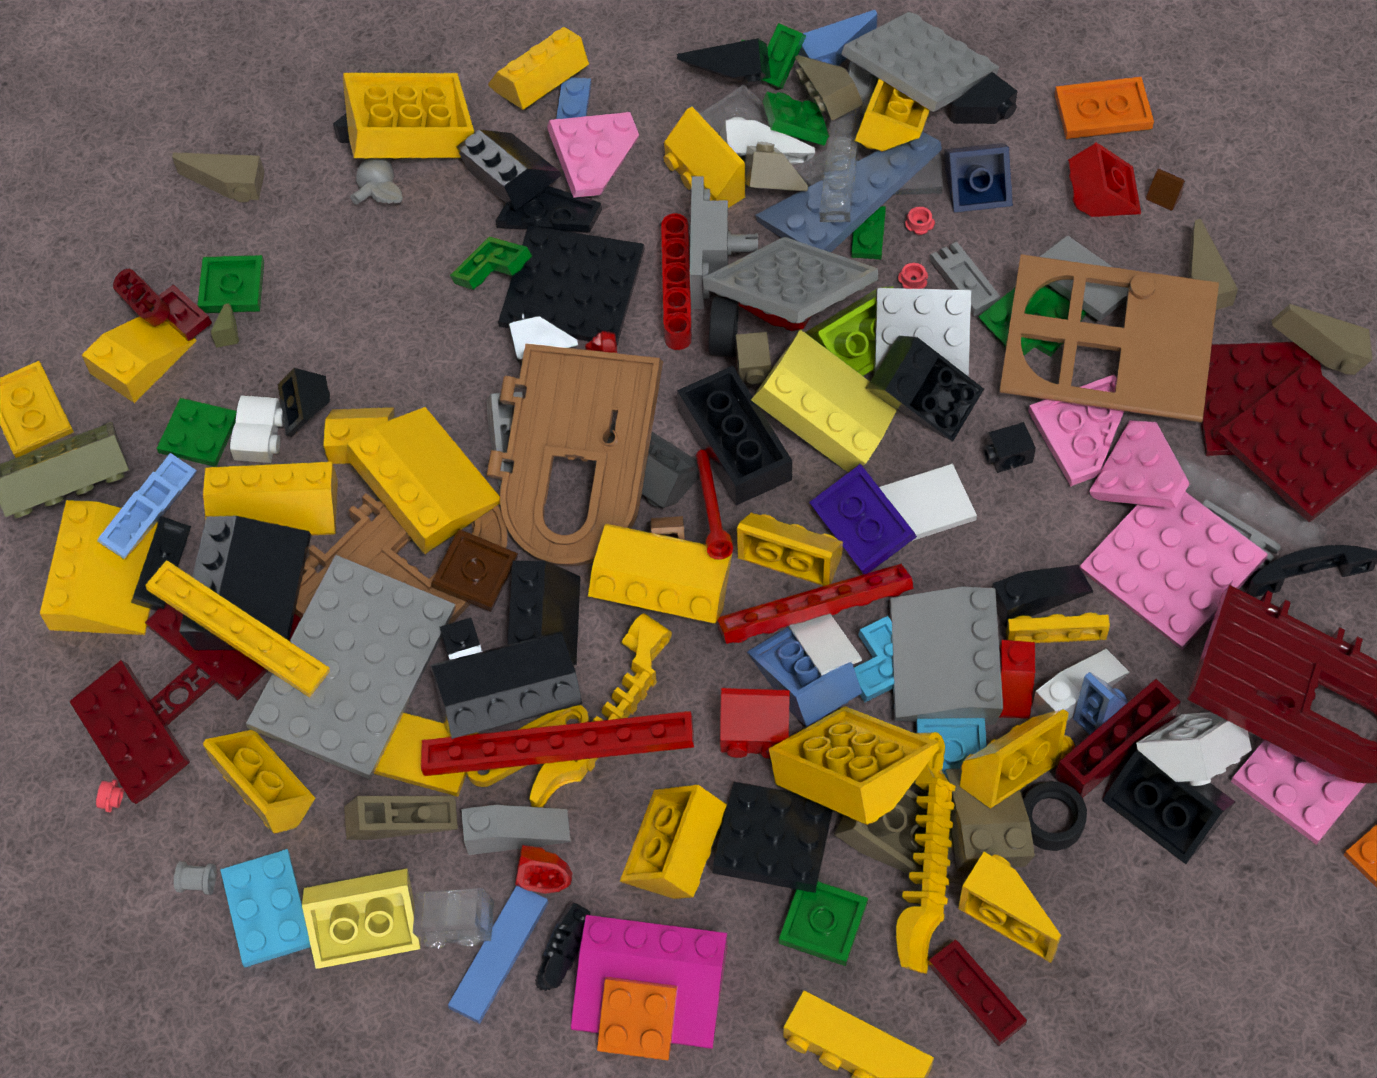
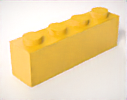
[783,991,934,1078]

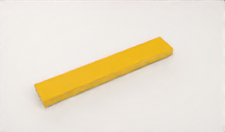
[145,560,330,698]

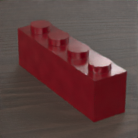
[1054,679,1181,798]

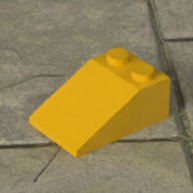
[82,310,197,403]
[958,852,1061,963]

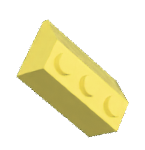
[302,868,420,969]

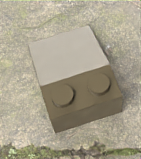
[944,769,1035,871]
[834,789,954,874]

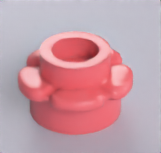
[905,207,935,235]
[898,263,928,289]
[96,779,124,813]

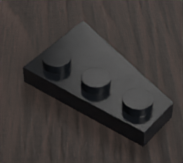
[496,186,602,232]

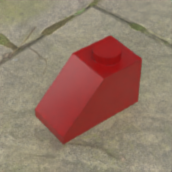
[999,640,1035,719]

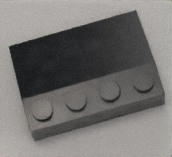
[179,516,311,650]

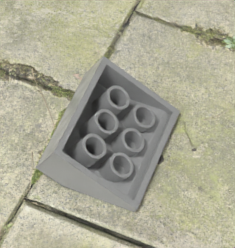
[890,586,1003,725]

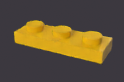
[1006,612,1110,643]

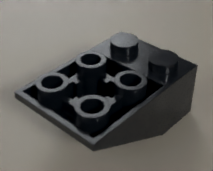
[867,335,984,442]

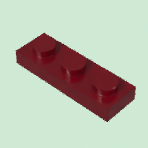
[928,939,1027,1046]

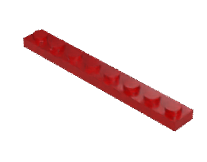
[421,711,694,776]

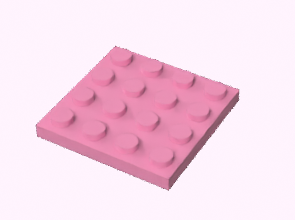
[1079,492,1268,650]

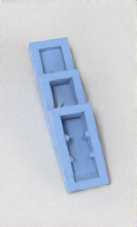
[97,453,197,559]

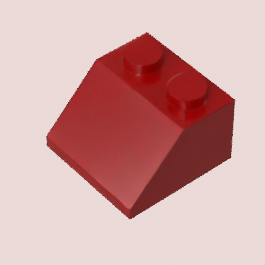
[1068,142,1141,217]
[720,688,790,759]

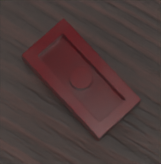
[152,284,212,341]

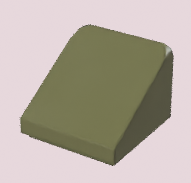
[211,303,239,348]

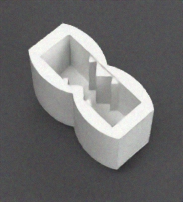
[230,395,284,463]

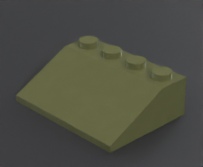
[0,422,129,518]

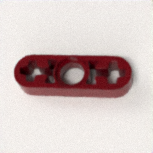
[113,269,170,326]
[151,662,215,726]

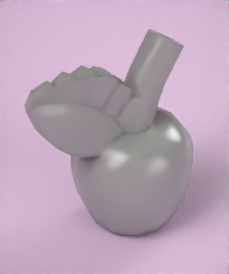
[350,158,403,205]

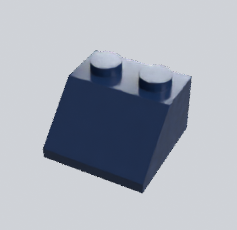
[944,143,1013,213]

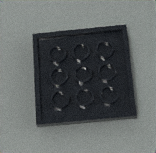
[498,226,645,345]

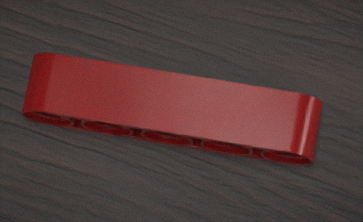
[661,213,692,350]

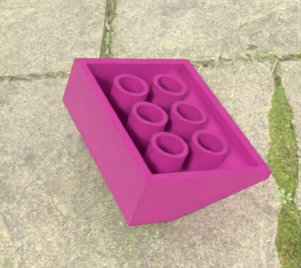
[571,915,728,1049]

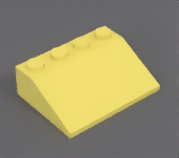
[751,329,897,472]

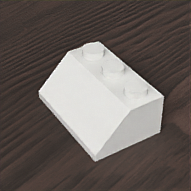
[1136,712,1252,786]

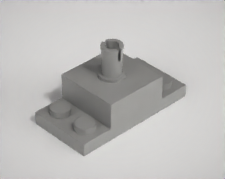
[690,176,758,309]

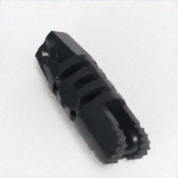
[535,902,591,991]

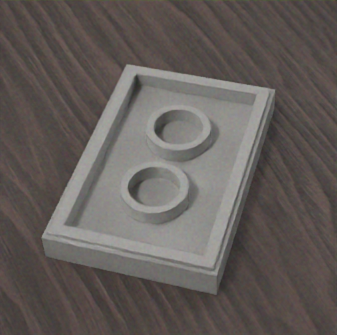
[1040,236,1129,321]

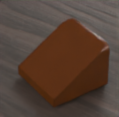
[1146,169,1185,211]

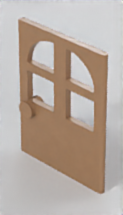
[999,254,1219,423]

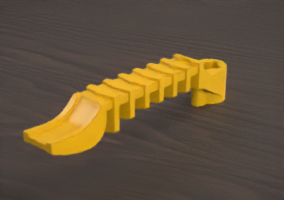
[529,613,672,808]
[896,732,956,974]

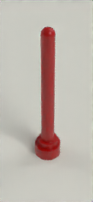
[696,450,733,560]

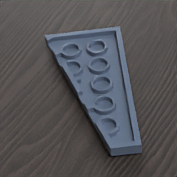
[755,132,942,252]

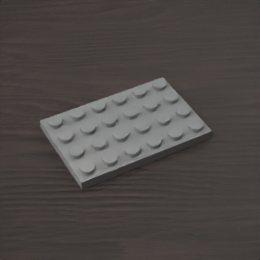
[246,555,455,780]

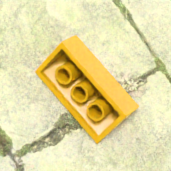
[203,462,338,535]
[588,524,732,623]

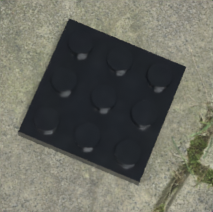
[712,781,833,893]

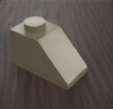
[745,142,808,191]
[736,332,771,384]

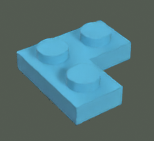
[854,616,894,702]

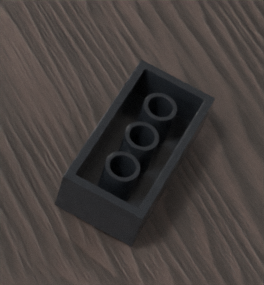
[677,366,792,506]

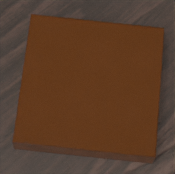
[431,529,518,612]

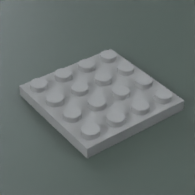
[841,12,999,112]
[703,237,878,323]

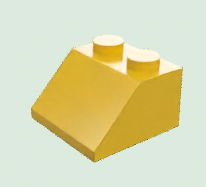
[323,407,394,464]

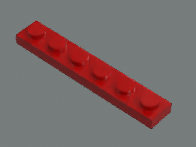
[717,563,914,644]

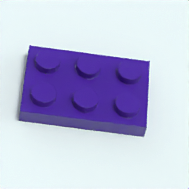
[809,464,917,574]

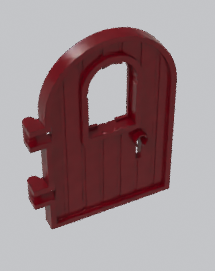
[1187,585,1377,784]

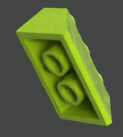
[805,286,894,376]

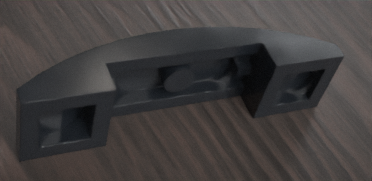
[1247,545,1377,597]

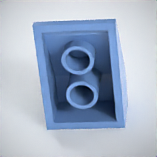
[747,627,862,727]

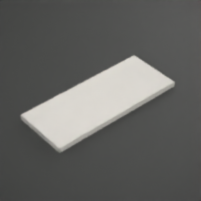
[788,614,862,676]

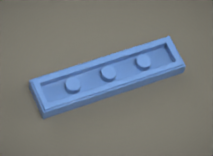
[448,886,549,1024]

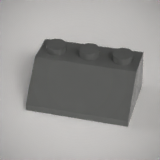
[592,423,700,508]

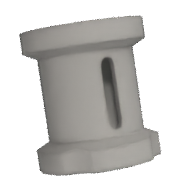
[174,861,217,895]

